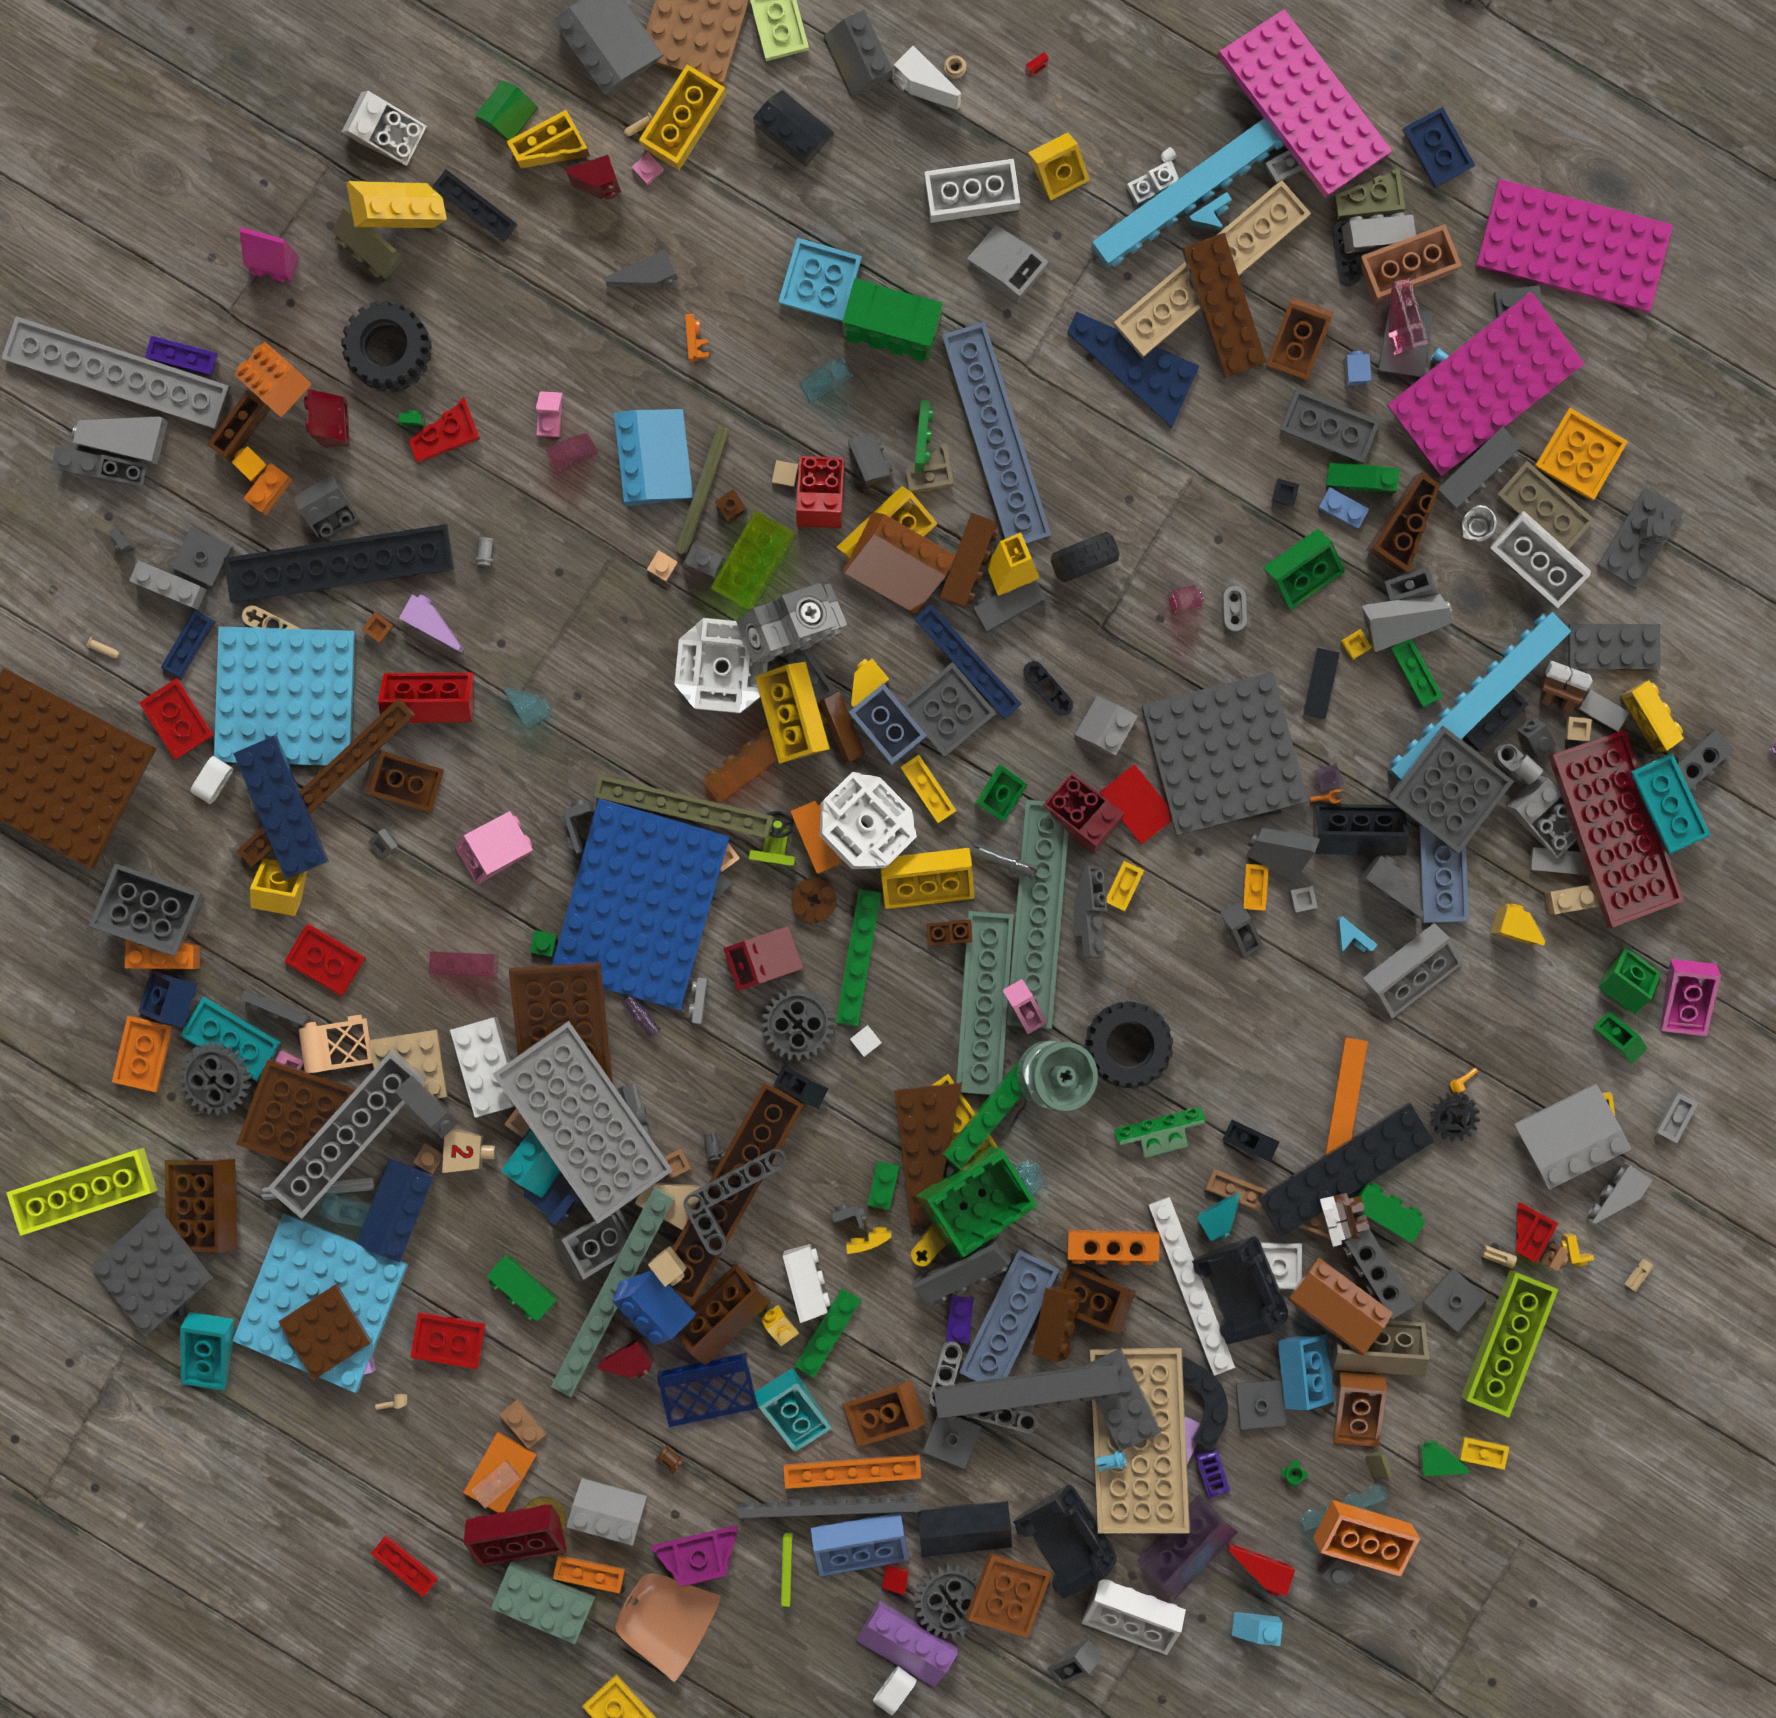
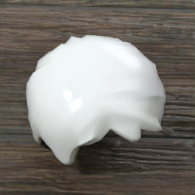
[1462,505,1497,542]

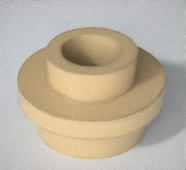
[944,55,966,79]

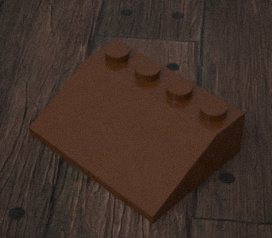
[165,1158,237,1253]

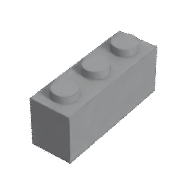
[1342,213,1416,253]
[129,560,207,610]

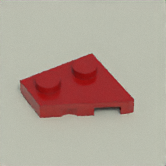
[1516,1202,1559,1263]

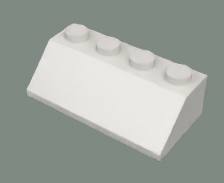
[1081,1579,1186,1655]

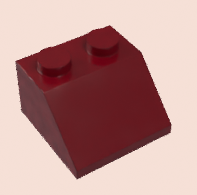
[565,154,621,200]
[597,1337,654,1378]

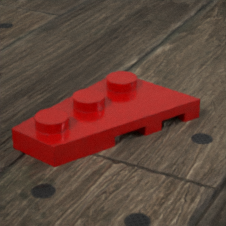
[409,397,481,464]

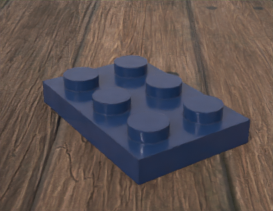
[1402,107,1475,189]

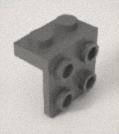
[560,799,595,854]

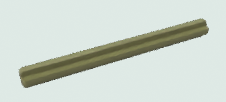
[676,426,729,555]

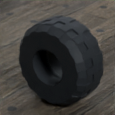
[1050,531,1120,583]

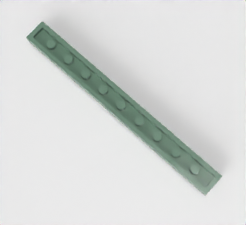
[551,1187,675,1397]

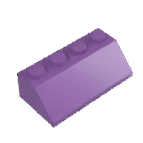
[856,1600,958,1687]

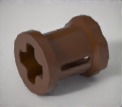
[655,1445,684,1475]

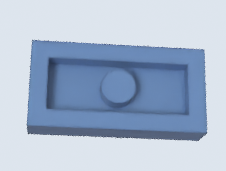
[1318,488,1369,530]

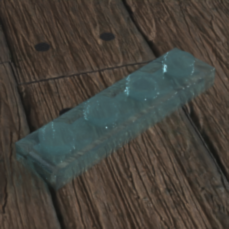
[1299,1484,1390,1531]

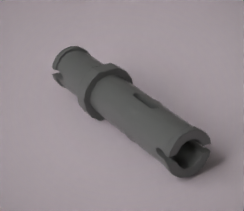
[970,843,1038,880]

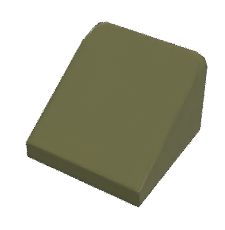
[1365,1451,1392,1478]

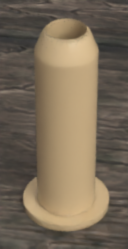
[624,112,652,137]
[86,637,120,659]

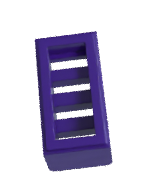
[1194,1447,1230,1498]

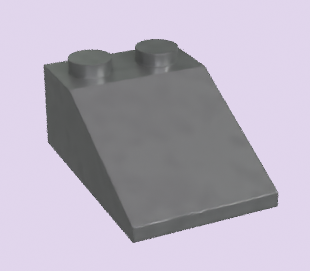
[1358,855,1424,918]

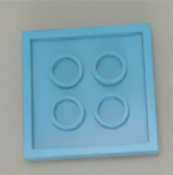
[778,238,862,322]

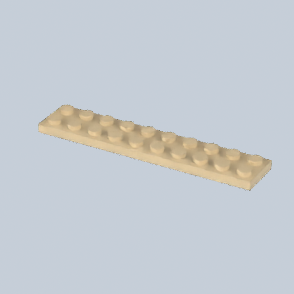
[1113,180,1311,358]

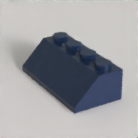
[356,1158,433,1263]

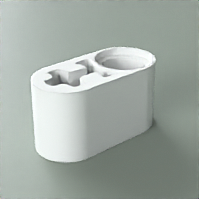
[190,756,233,804]
[873,1666,917,1716]

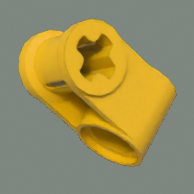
[910,1224,946,1266]

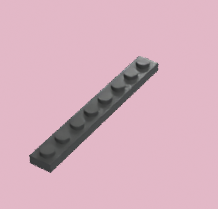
[737,1494,920,1518]

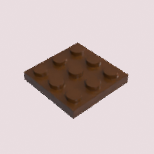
[278,1284,373,1380]

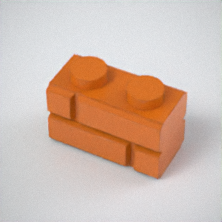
[243,463,293,516]

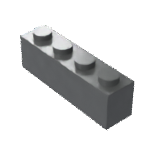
[1437,427,1521,512]

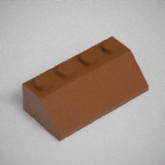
[1288,1257,1393,1356]

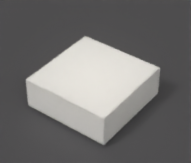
[850,1025,882,1057]

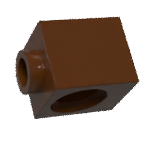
[715,489,747,524]

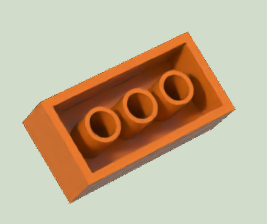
[234,342,312,417]
[1313,1500,1420,1577]

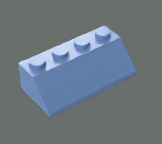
[811,1512,909,1576]

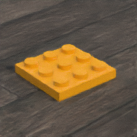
[1534,408,1628,501]

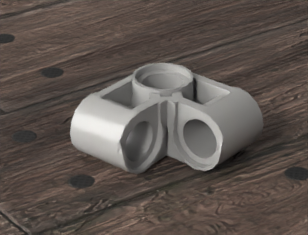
[1493,744,1543,785]

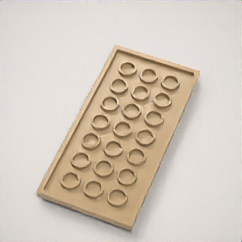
[1090,1348,1190,1533]

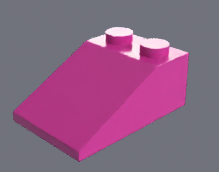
[239,227,299,283]
[1661,959,1721,1036]

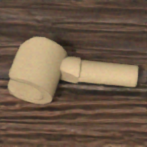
[375,1394,407,1410]

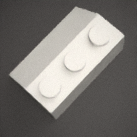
[783,1244,831,1323]

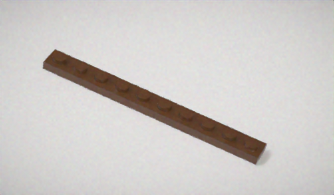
[237,698,415,867]

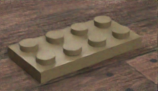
[1496,461,1595,550]

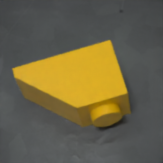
[851,659,889,708]

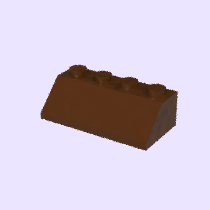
[677,1264,771,1365]

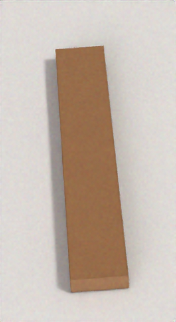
[1205,1169,1331,1240]

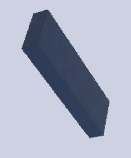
[160,609,216,679]

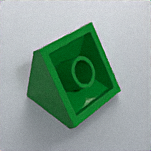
[475,80,538,140]
[975,764,1027,822]

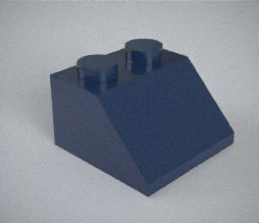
[138,969,197,1027]

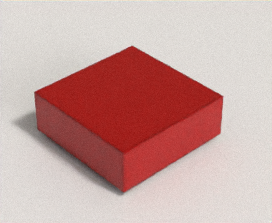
[1025,52,1049,78]

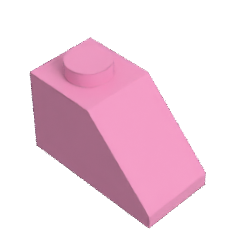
[1003,979,1047,1034]

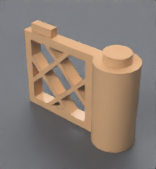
[298,1015,373,1073]

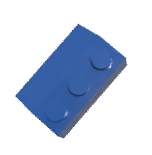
[613,1270,695,1346]

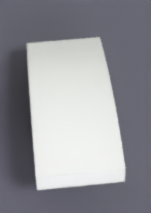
[1126,162,1178,206]

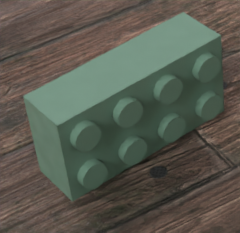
[491,1561,596,1644]

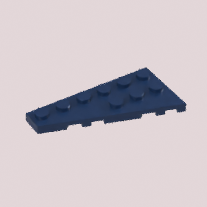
[1067,311,1199,429]

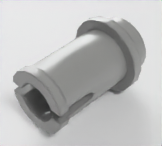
[475,537,494,567]

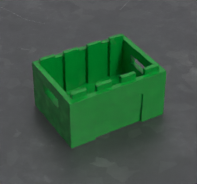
[842,278,943,363]
[916,1145,1038,1258]

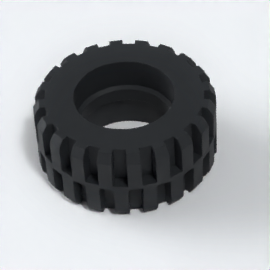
[341,301,432,392]
[1085,1001,1173,1089]

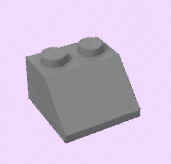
[1075,696,1138,757]

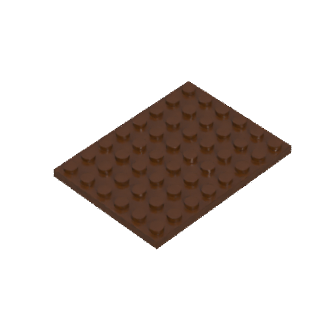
[0,668,157,869]

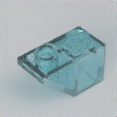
[1014,1160,1047,1195]

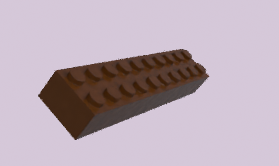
[669,1081,805,1305]

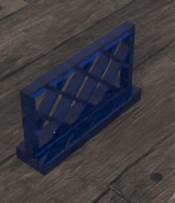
[657,1353,758,1427]

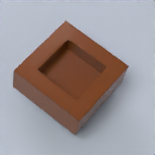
[362,612,394,644]

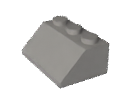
[567,1478,647,1546]

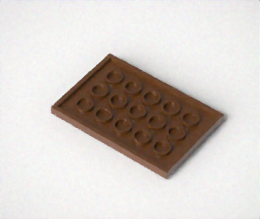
[509,962,613,1084]

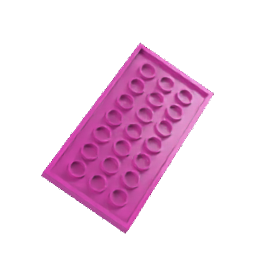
[1216,9,1392,198]
[1475,179,1673,313]
[1386,292,1585,476]

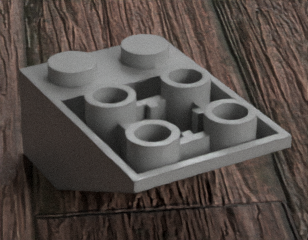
[967,225,1048,302]
[1506,776,1577,858]

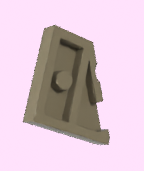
[906,443,954,493]

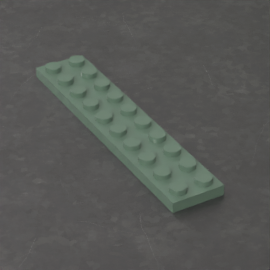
[1006,800,1068,1029]

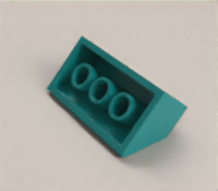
[501,1130,561,1198]

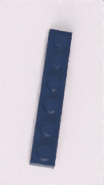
[914,604,1022,719]

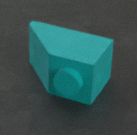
[1197,1191,1241,1241]

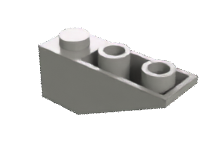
[1587,1164,1653,1224]

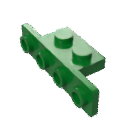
[1114,1107,1206,1158]

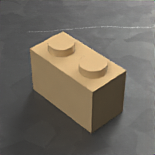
[1544,884,1599,915]
[648,1246,687,1287]

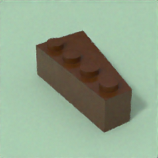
[1366,472,1440,575]

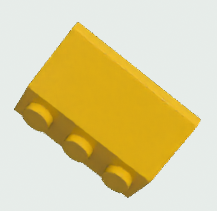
[1620,680,1684,754]

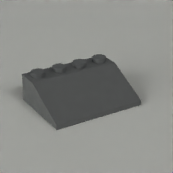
[552,0,664,98]
[89,864,205,957]

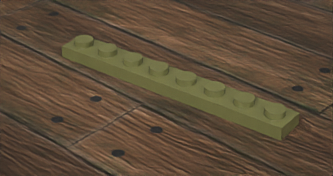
[594,775,774,839]

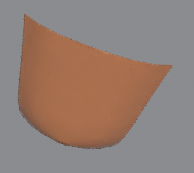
[615,1574,721,1682]

